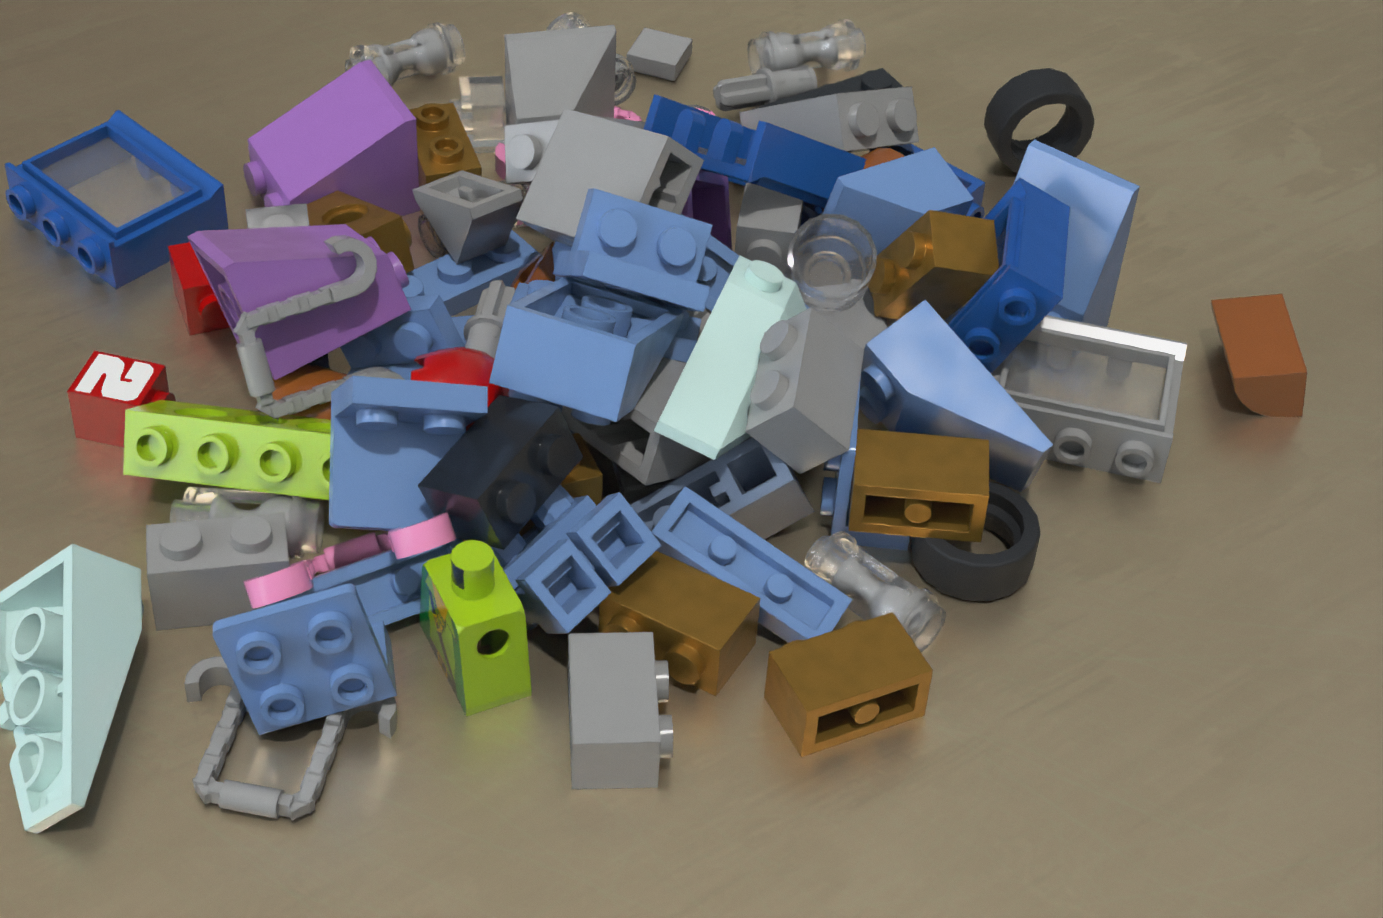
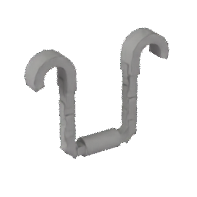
[233,235,405,420]
[184,656,397,821]

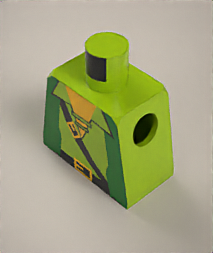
[420,540,531,717]

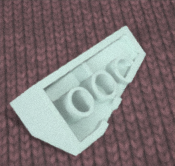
[654,255,807,460]
[0,544,144,834]

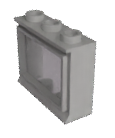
[992,315,1187,483]

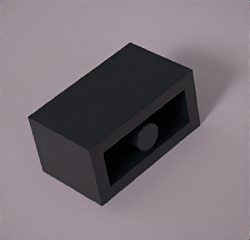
[417,395,583,550]

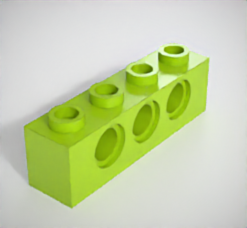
[123,400,331,500]

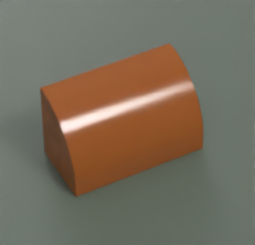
[1211,294,1307,417]

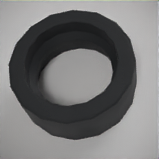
[984,68,1095,173]
[911,482,1041,601]

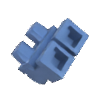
[490,485,662,634]

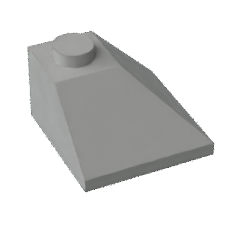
[505,25,616,125]

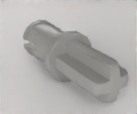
[713,65,817,112]
[463,280,516,358]

